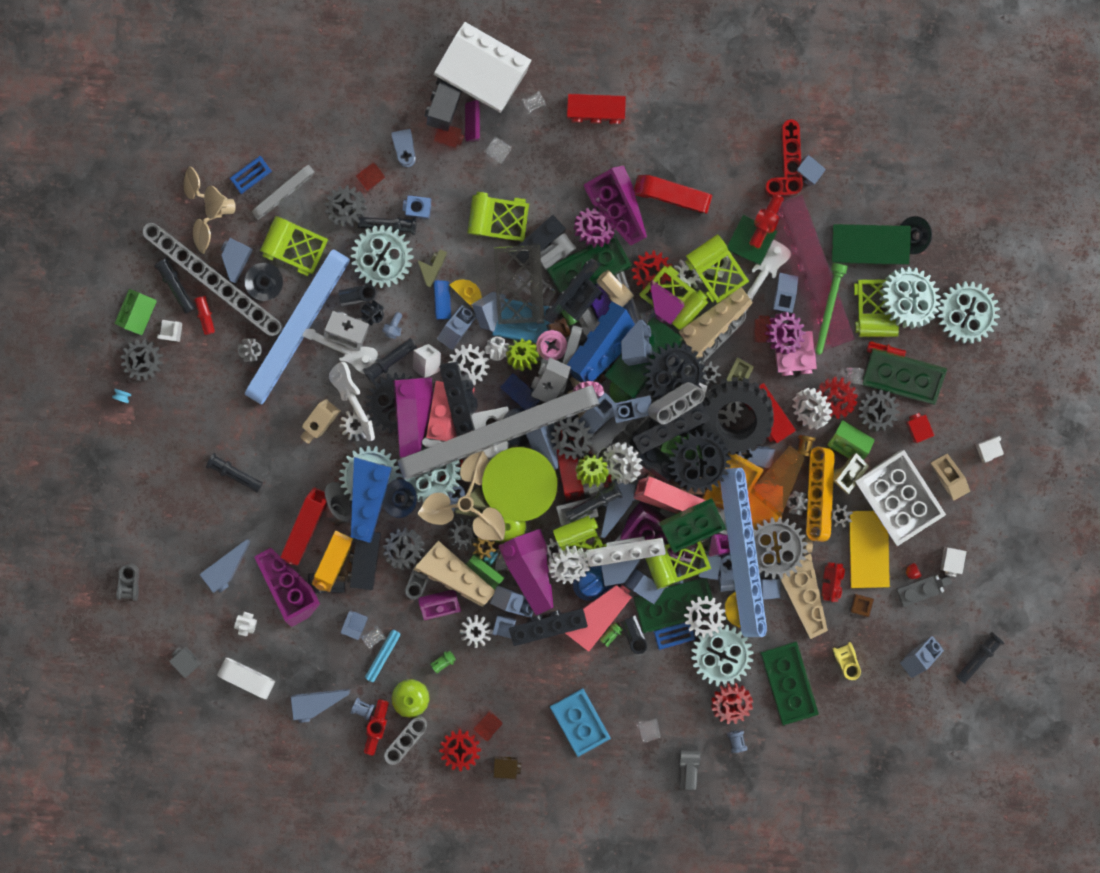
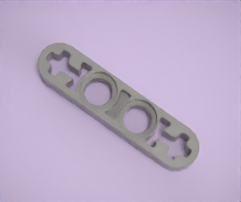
[252,165,315,220]
[557,325,582,398]

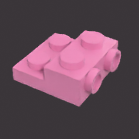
[775,331,817,376]

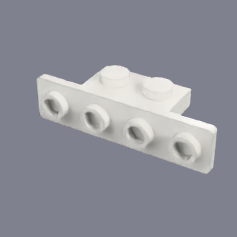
[586,537,666,567]

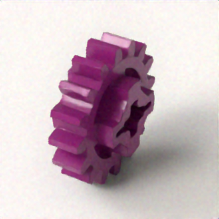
[573,207,616,248]
[765,312,806,354]

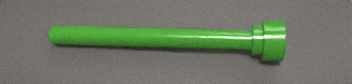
[815,263,848,355]

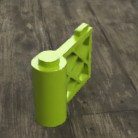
[467,192,529,242]
[260,216,328,276]
[684,234,749,303]
[639,265,708,330]
[854,280,899,337]
[553,515,607,567]
[645,541,711,590]

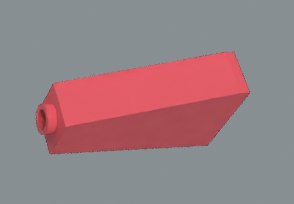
[633,476,706,514]
[566,584,632,652]

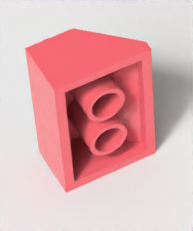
[426,381,475,441]

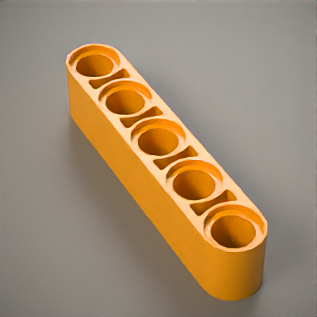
[806,447,834,542]

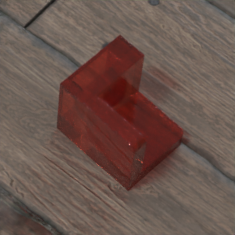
[356,162,385,193]
[473,710,503,742]

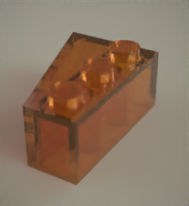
[751,446,804,517]

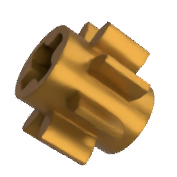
[472,537,496,560]

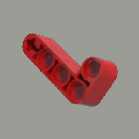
[764,119,803,197]
[634,174,713,214]

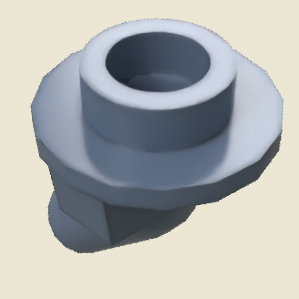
[382,312,402,339]

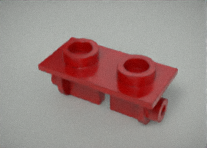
[821,562,845,602]

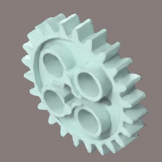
[351,225,414,288]
[880,267,941,329]
[937,281,1000,344]
[400,445,462,503]
[339,446,401,501]
[691,624,753,687]

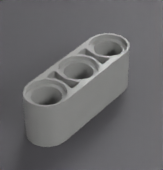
[648,382,705,424]
[384,716,427,765]

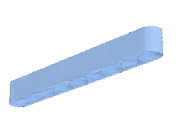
[245,249,350,405]
[720,468,767,637]

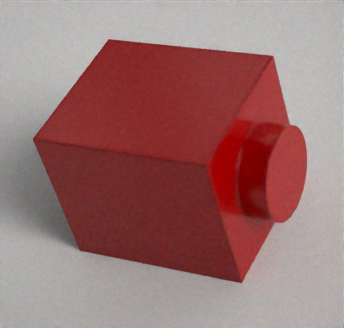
[906,412,935,443]

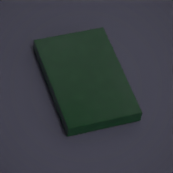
[659,498,726,553]

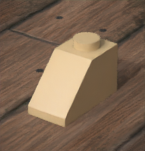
[931,454,970,501]

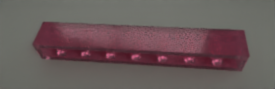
[778,195,855,348]

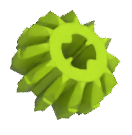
[506,338,539,372]
[576,454,609,488]

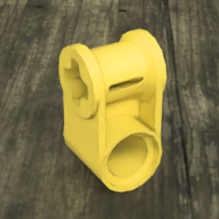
[832,642,861,680]

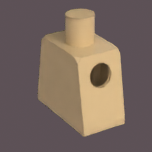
[300,399,341,443]

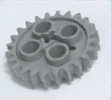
[753,517,808,579]

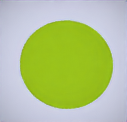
[482,447,557,521]

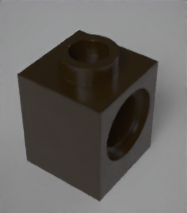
[493,756,521,779]

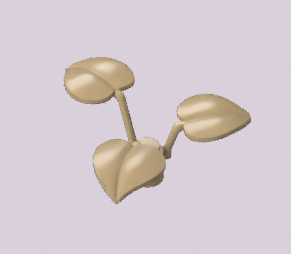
[183,166,235,254]
[418,451,505,541]

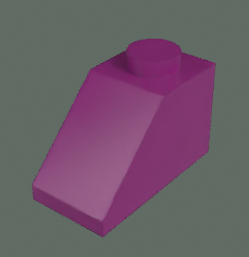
[650,280,684,324]

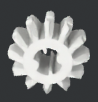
[674,260,705,289]
[340,409,373,441]
[460,615,493,648]

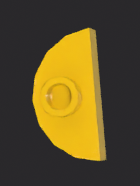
[450,279,482,308]
[724,591,741,628]

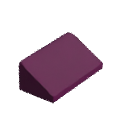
[465,100,480,141]
[709,534,730,557]
[419,589,461,621]

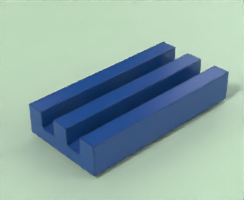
[230,156,272,194]
[653,623,696,650]

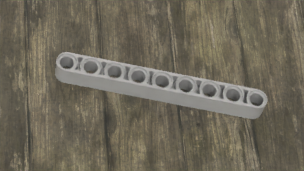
[143,223,283,336]

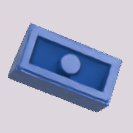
[434,280,451,320]

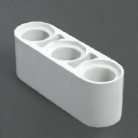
[217,657,275,699]

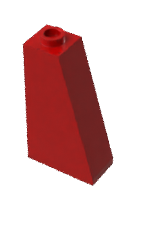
[555,423,585,503]
[280,487,327,566]

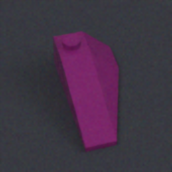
[583,166,647,246]
[393,378,433,458]
[620,501,705,562]
[499,529,553,615]
[254,548,320,627]

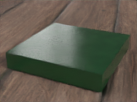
[727,215,778,266]

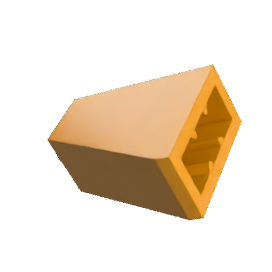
[312,531,353,592]

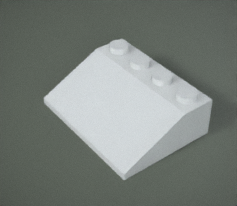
[434,22,531,113]
[855,450,946,546]

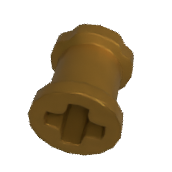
[795,435,816,457]

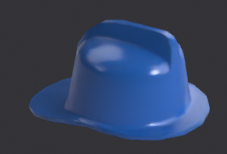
[573,565,613,600]

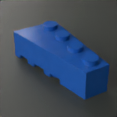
[567,301,635,383]
[351,457,393,543]

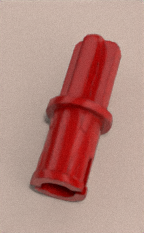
[194,296,215,335]
[867,341,906,357]

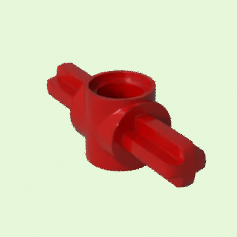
[750,194,784,248]
[364,699,389,755]

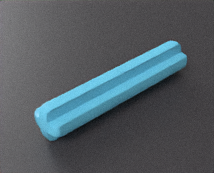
[365,630,400,682]

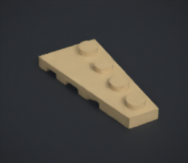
[679,287,753,357]
[413,541,495,607]
[778,553,828,639]

